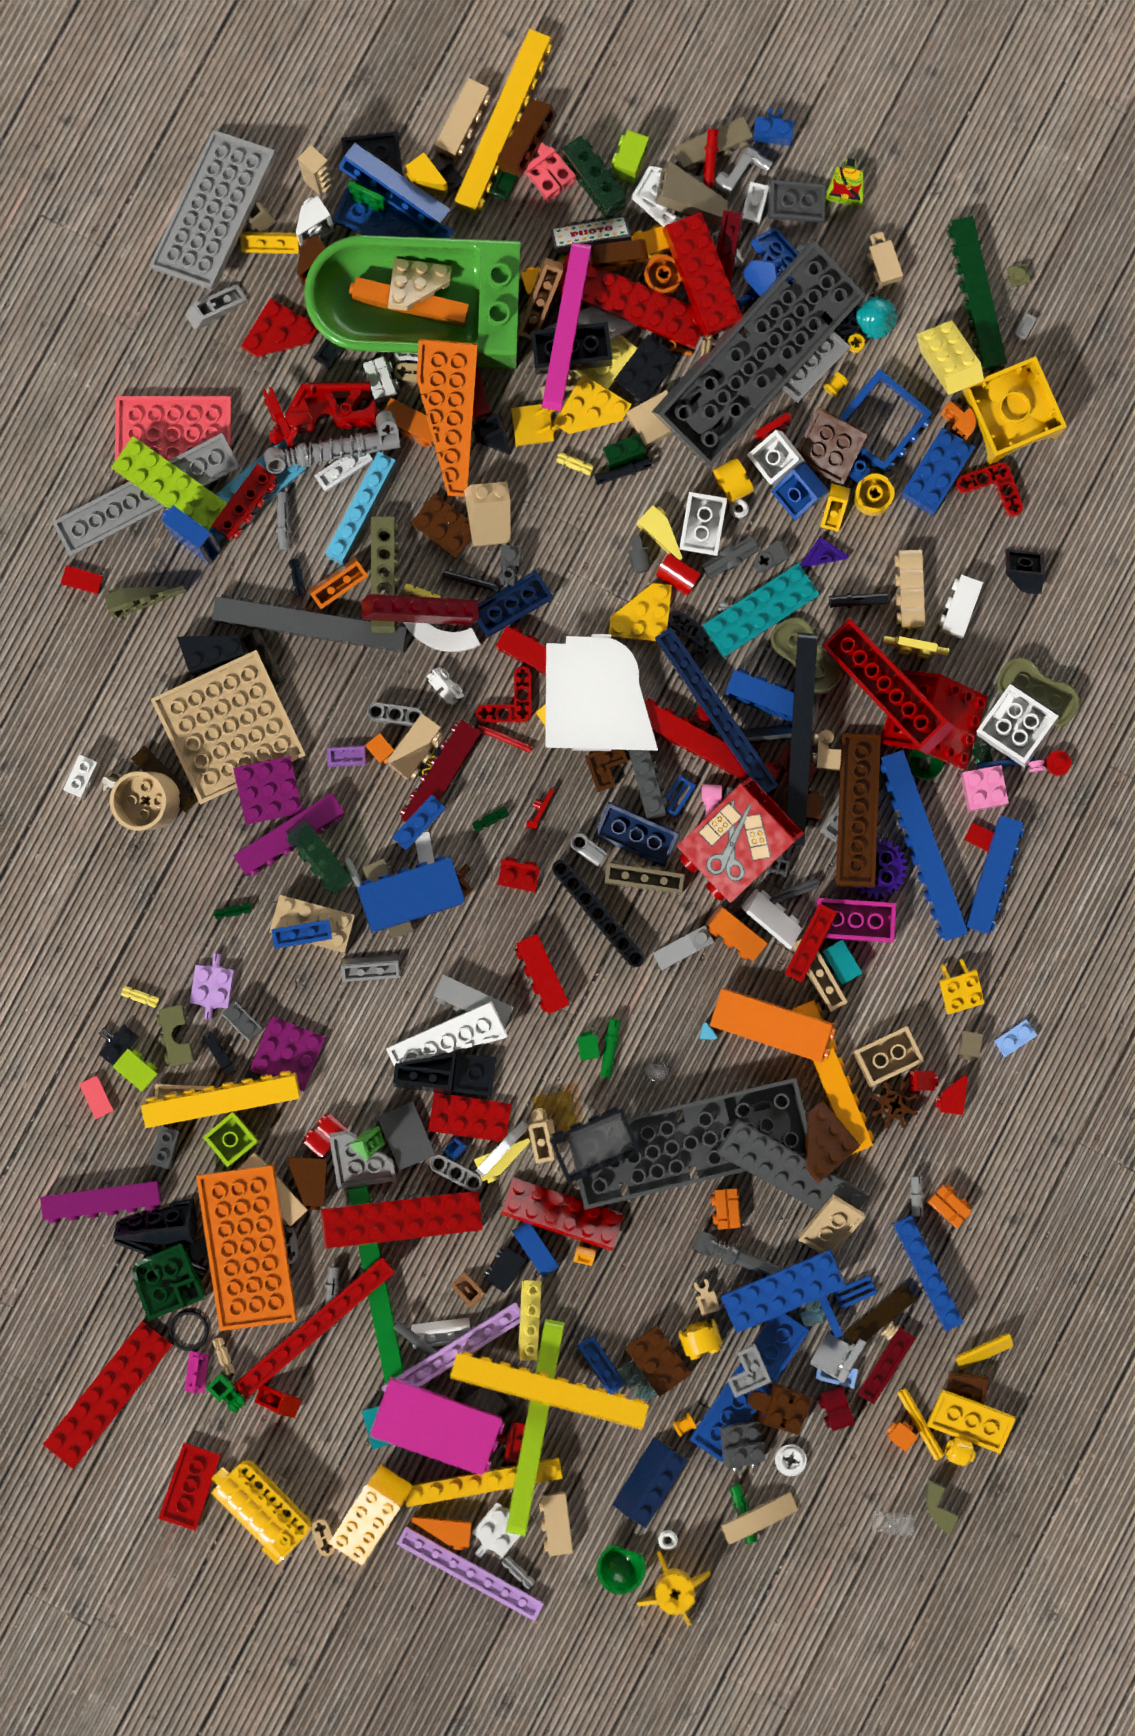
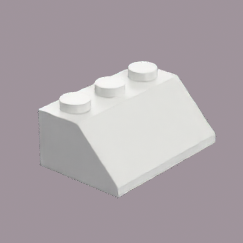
[296,196,335,247]
[741,889,802,949]

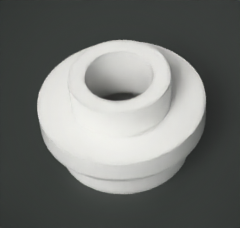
[729,499,749,518]
[658,1530,678,1550]

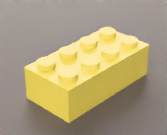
[917,321,984,395]

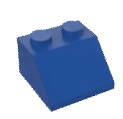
[771,462,829,520]

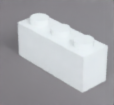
[939,575,983,639]

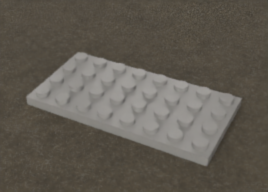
[149,130,278,291]

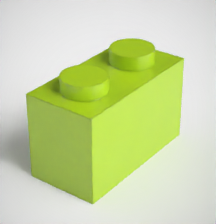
[112,1049,160,1092]

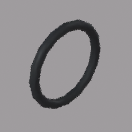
[168,1310,209,1351]

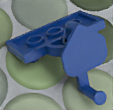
[736,227,799,309]

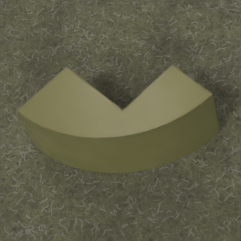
[925,1480,959,1535]

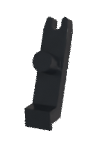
[203,1032,236,1077]

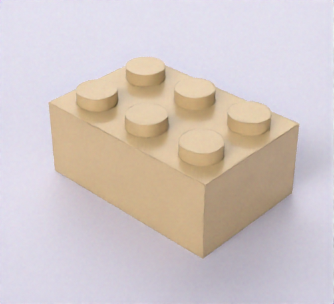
[853,1026,924,1087]

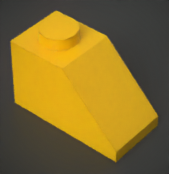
[820,484,851,532]

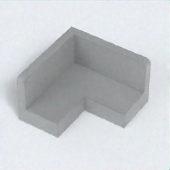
[727,1344,771,1398]

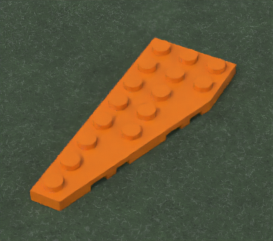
[416,339,478,497]

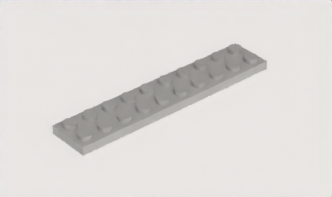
[52,433,241,557]

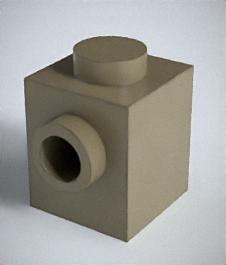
[246,200,276,232]

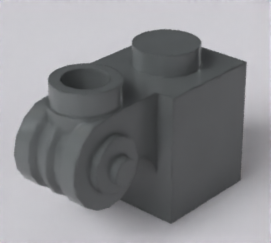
[499,545,521,586]

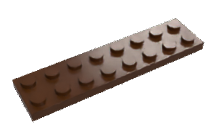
[835,733,881,888]

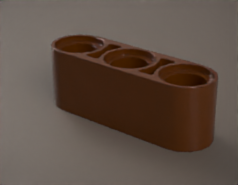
[591,239,648,268]

